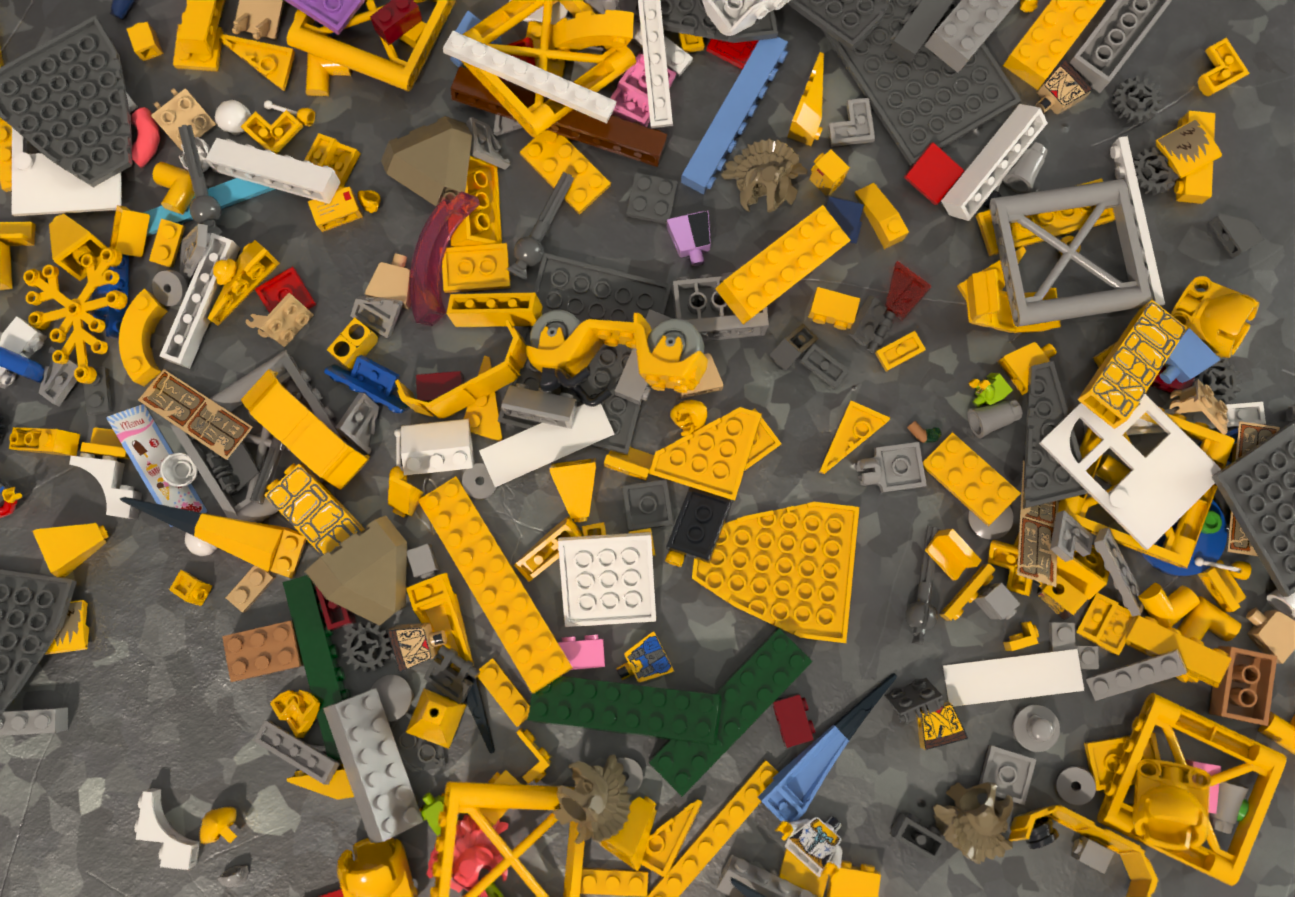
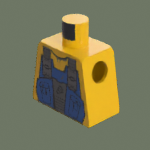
[616,631,674,683]

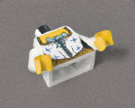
[775,816,843,882]

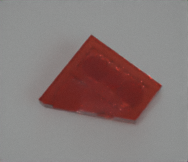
[885,261,931,321]

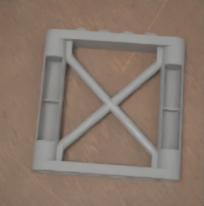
[990,179,1151,327]
[170,350,350,523]

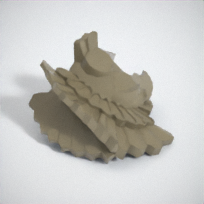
[721,138,808,213]
[552,755,632,844]
[933,782,1013,864]

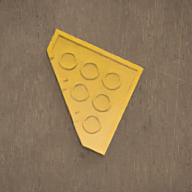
[649,407,762,501]

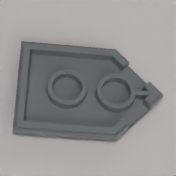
[390,711,446,773]

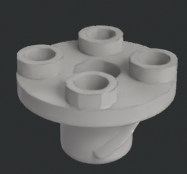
[1012,705,1060,752]

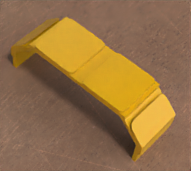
[965,269,1061,333]
[395,320,528,419]
[241,369,370,490]
[1008,805,1158,897]

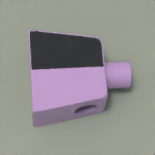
[667,210,711,266]

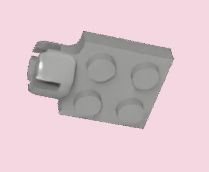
[857,442,927,493]

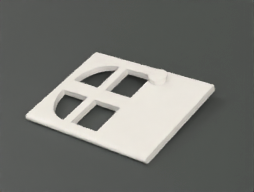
[12,127,122,216]
[1039,394,1222,550]

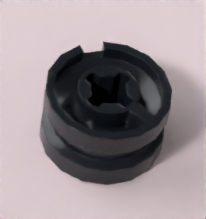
[1026,816,1059,849]

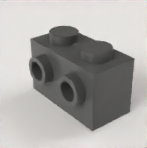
[889,813,948,863]

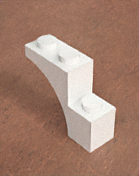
[69,453,142,520]
[134,788,200,870]

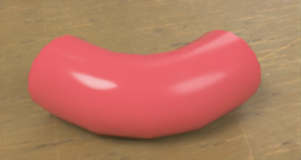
[131,107,160,168]

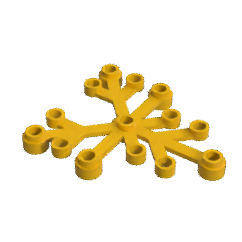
[23,247,128,384]

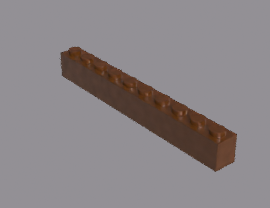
[451,66,668,167]

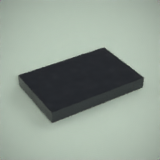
[666,487,733,563]

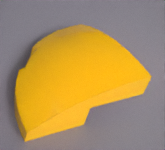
[270,690,320,738]

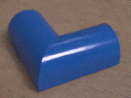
[0,346,45,383]

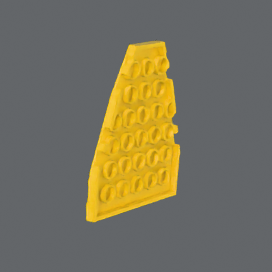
[692,502,859,643]

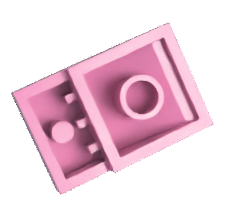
[610,53,677,127]

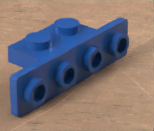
[92,254,129,339]
[324,355,410,413]

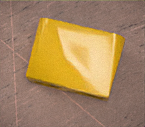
[327,317,378,372]

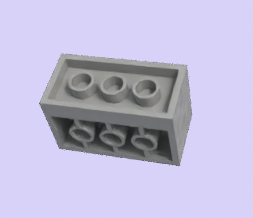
[672,272,769,341]

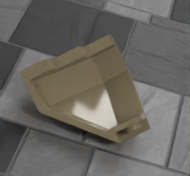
[381,116,472,209]
[305,516,407,626]

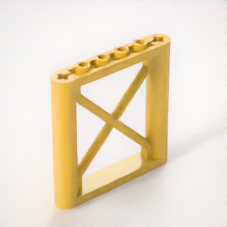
[287,0,456,91]
[460,0,636,138]
[1058,405,1235,568]
[1097,693,1286,886]
[430,782,585,897]

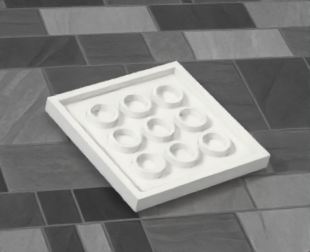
[558,532,656,627]

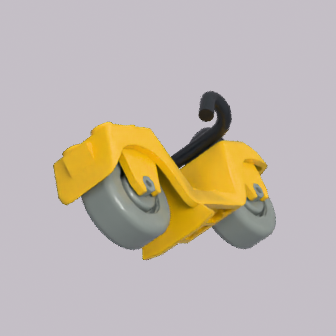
[526,310,708,407]

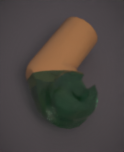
[907,420,942,443]

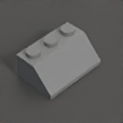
[501,383,577,429]

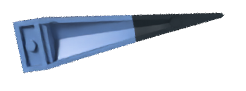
[758,673,897,823]

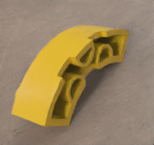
[551,10,634,52]
[119,289,168,386]

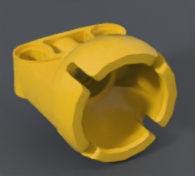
[1171,276,1259,358]
[1132,759,1212,850]
[337,838,418,897]

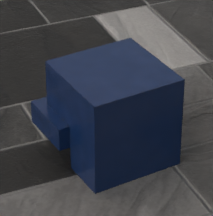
[824,195,864,244]

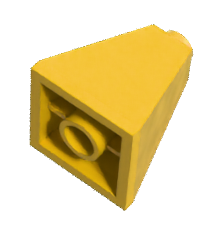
[49,213,108,281]
[550,458,596,522]
[33,523,109,578]
[406,689,467,749]
[599,796,657,871]

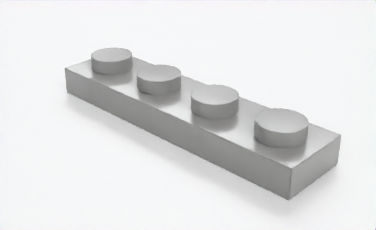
[1094,528,1144,616]
[1086,649,1188,701]
[254,720,340,785]

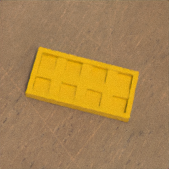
[520,130,611,215]
[923,432,1021,527]

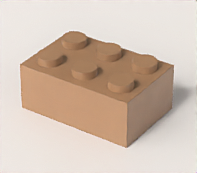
[222,621,304,682]
[1209,646,1277,726]

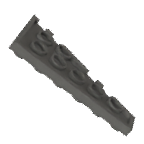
[1023,361,1088,509]

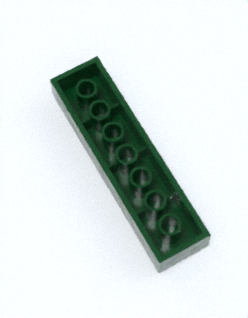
[649,628,813,797]
[528,676,722,745]

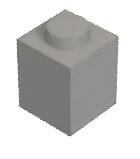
[407,544,440,580]
[1071,835,1114,874]

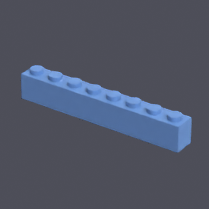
[681,36,788,195]

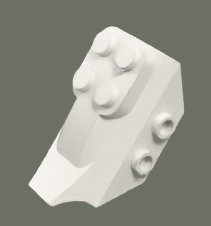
[702,0,791,36]

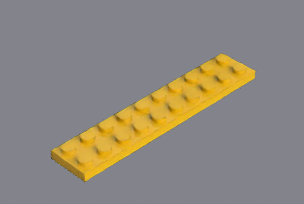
[418,476,573,694]

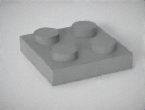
[979,745,1036,805]

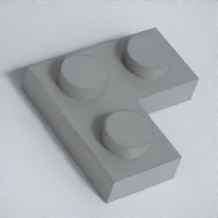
[828,98,875,147]
[1050,510,1094,562]
[1049,622,1099,669]

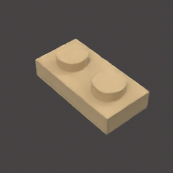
[226,565,275,613]

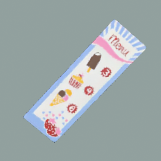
[106,404,207,527]

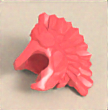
[426,815,509,897]

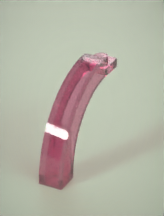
[410,191,480,326]

